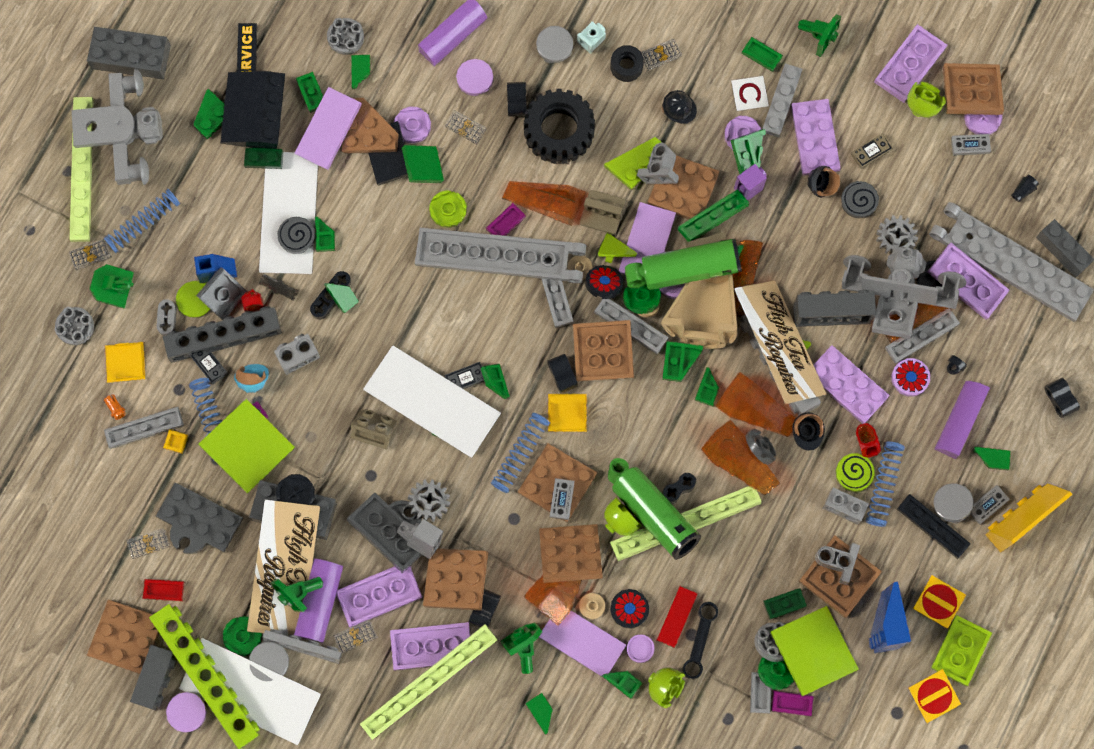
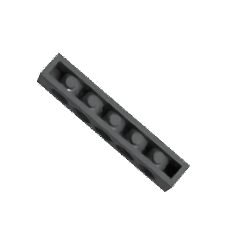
[163,306,282,363]

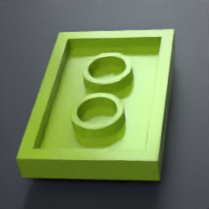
[930,615,992,687]

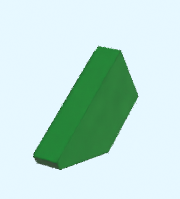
[351,55,371,90]
[315,217,335,252]
[481,364,510,399]
[694,367,719,407]
[973,447,1011,471]
[601,671,642,699]
[525,693,553,735]

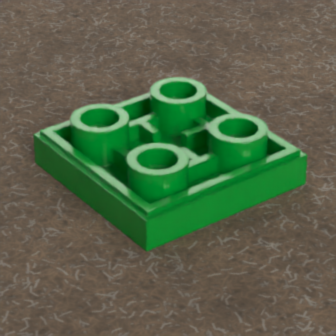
[402,145,444,183]

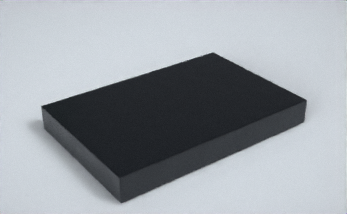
[368,121,408,186]

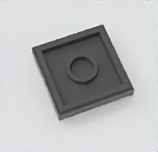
[196,267,248,320]

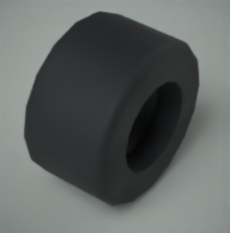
[610,45,644,82]

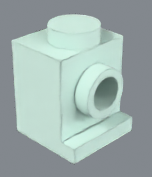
[577,22,606,54]

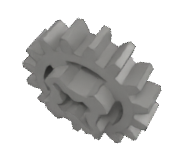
[876,215,918,254]
[408,479,450,522]

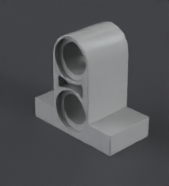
[637,142,679,184]
[815,543,860,585]

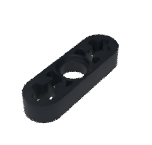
[310,271,351,320]

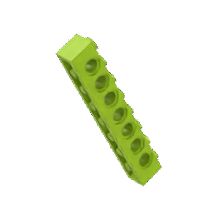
[149,604,261,749]

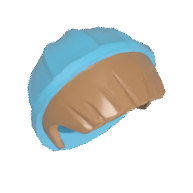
[234,364,269,393]

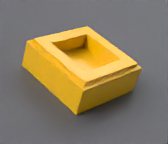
[163,430,188,454]

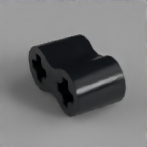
[507,82,527,117]
[547,354,578,394]
[1044,377,1080,418]
[663,473,696,504]
[469,589,501,627]

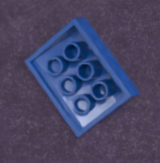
[869,581,911,654]

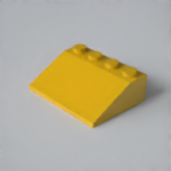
[985,483,1073,553]

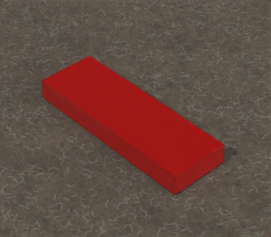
[656,586,697,648]

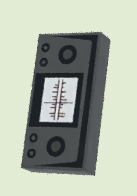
[190,350,228,385]
[444,362,484,389]

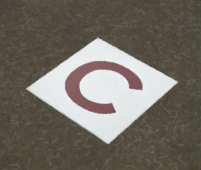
[731,76,769,111]

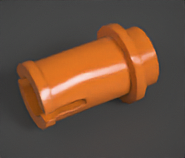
[104,394,125,420]

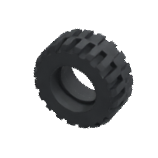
[524,89,595,164]

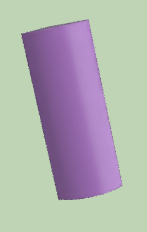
[418,0,487,66]
[935,381,990,459]
[294,558,343,643]

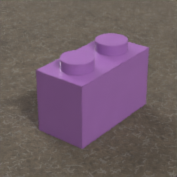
[734,164,767,200]

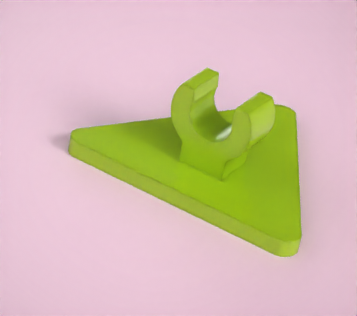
[598,233,637,264]

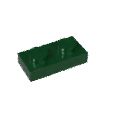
[244,148,284,169]
[763,588,807,620]

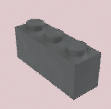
[1036,219,1094,278]
[130,645,177,711]

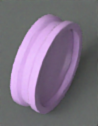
[627,635,654,663]

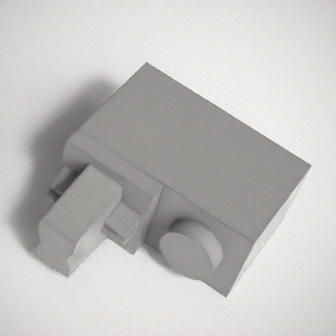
[397,519,443,559]

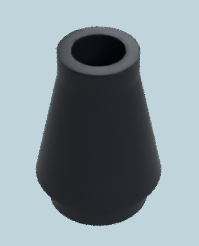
[1011,174,1039,202]

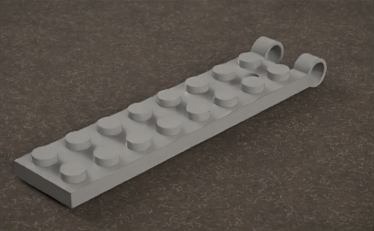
[929,202,1094,322]
[415,228,587,283]

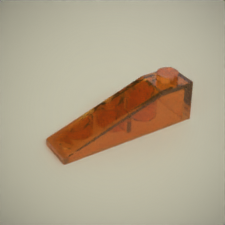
[502,181,586,226]
[715,372,796,437]
[701,419,780,495]
[523,576,582,626]

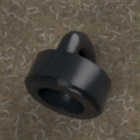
[947,355,967,375]

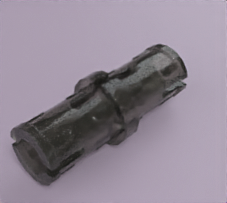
[259,274,298,301]

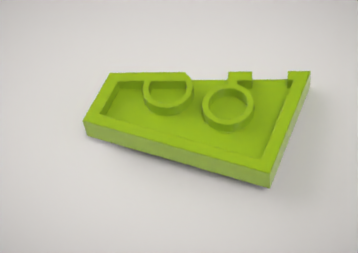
[604,137,661,190]

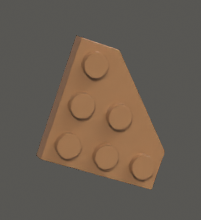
[342,98,399,154]

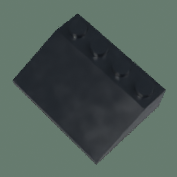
[220,71,285,149]

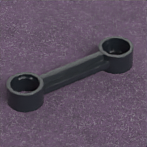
[682,602,718,680]

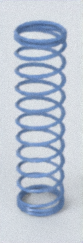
[104,189,180,253]
[189,378,222,461]
[491,413,550,493]
[865,441,905,527]

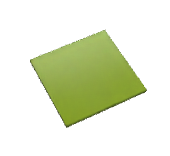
[198,399,295,494]
[770,606,859,696]

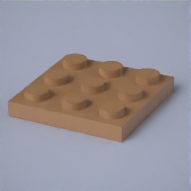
[943,63,1004,115]
[647,156,720,220]
[573,320,634,382]
[518,443,597,523]
[539,524,603,583]
[799,535,882,618]
[423,549,488,610]
[86,600,159,674]

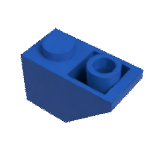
[194,254,237,284]

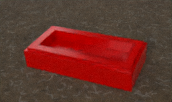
[142,579,185,602]

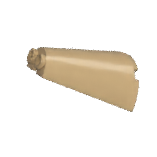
[661,274,737,349]

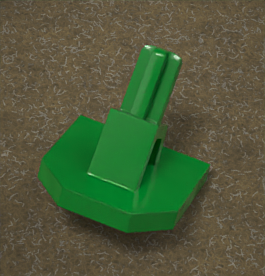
[798,14,842,57]
[89,264,134,309]
[270,577,323,612]
[500,622,542,674]

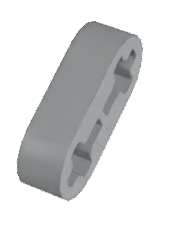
[157,299,177,336]

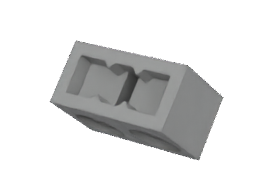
[274,334,320,375]
[822,487,869,525]

